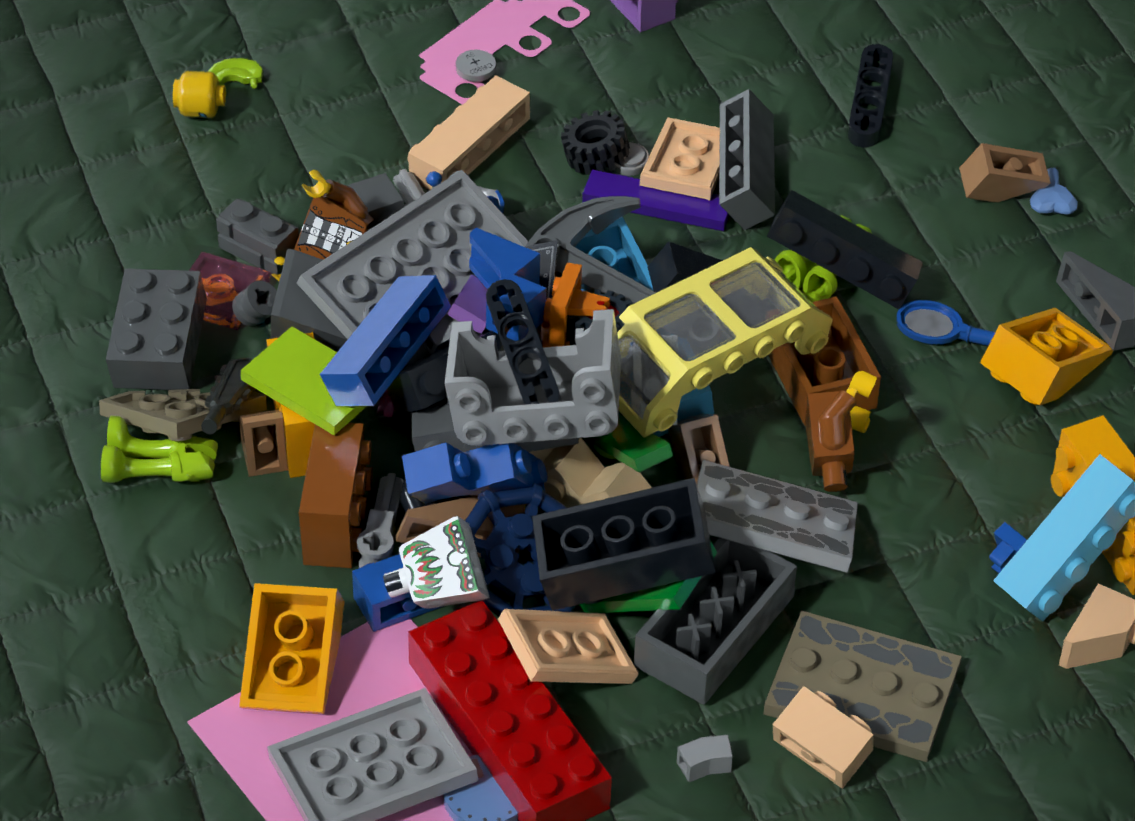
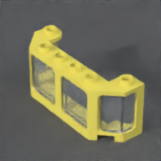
[617,247,833,438]

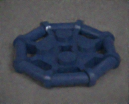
[465,483,576,617]

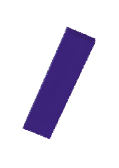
[582,169,729,231]

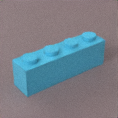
[993,454,1135,622]

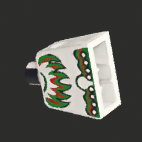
[383,516,490,608]

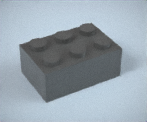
[106,269,207,390]

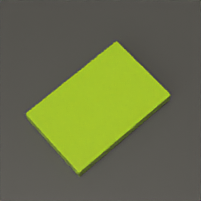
[241,326,367,435]

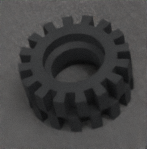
[561,110,630,175]

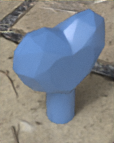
[1030,168,1078,215]

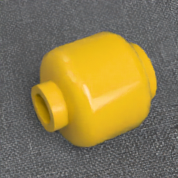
[172,71,226,118]

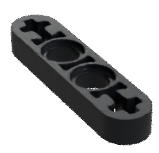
[848,44,893,147]
[486,279,562,405]

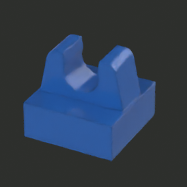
[989,522,1027,574]

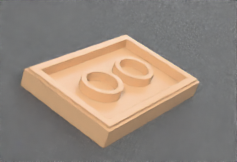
[640,118,720,200]
[498,609,638,684]

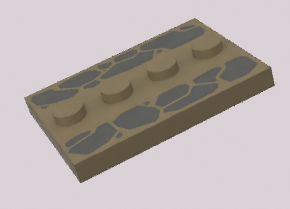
[763,610,962,762]

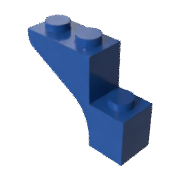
[469,228,547,341]
[402,442,548,504]

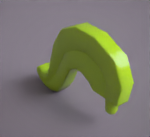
[208,58,263,89]

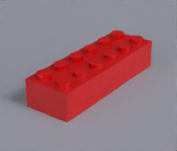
[408,600,612,821]

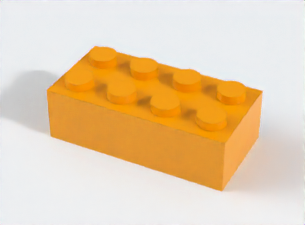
[1051,415,1135,595]

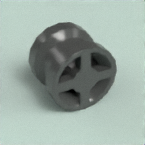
[232,280,277,327]

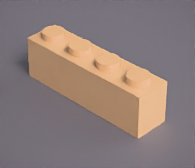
[407,76,530,190]

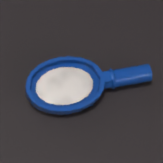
[896,300,995,346]

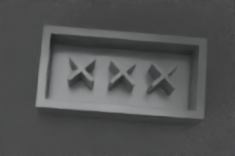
[634,538,797,705]

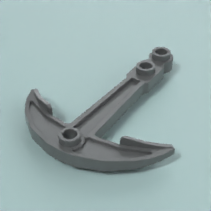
[526,196,721,350]

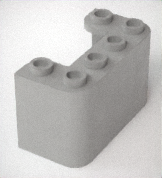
[445,309,621,446]

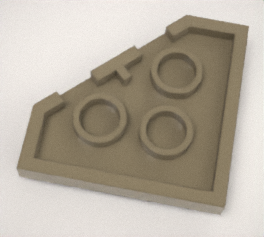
[99,389,267,441]

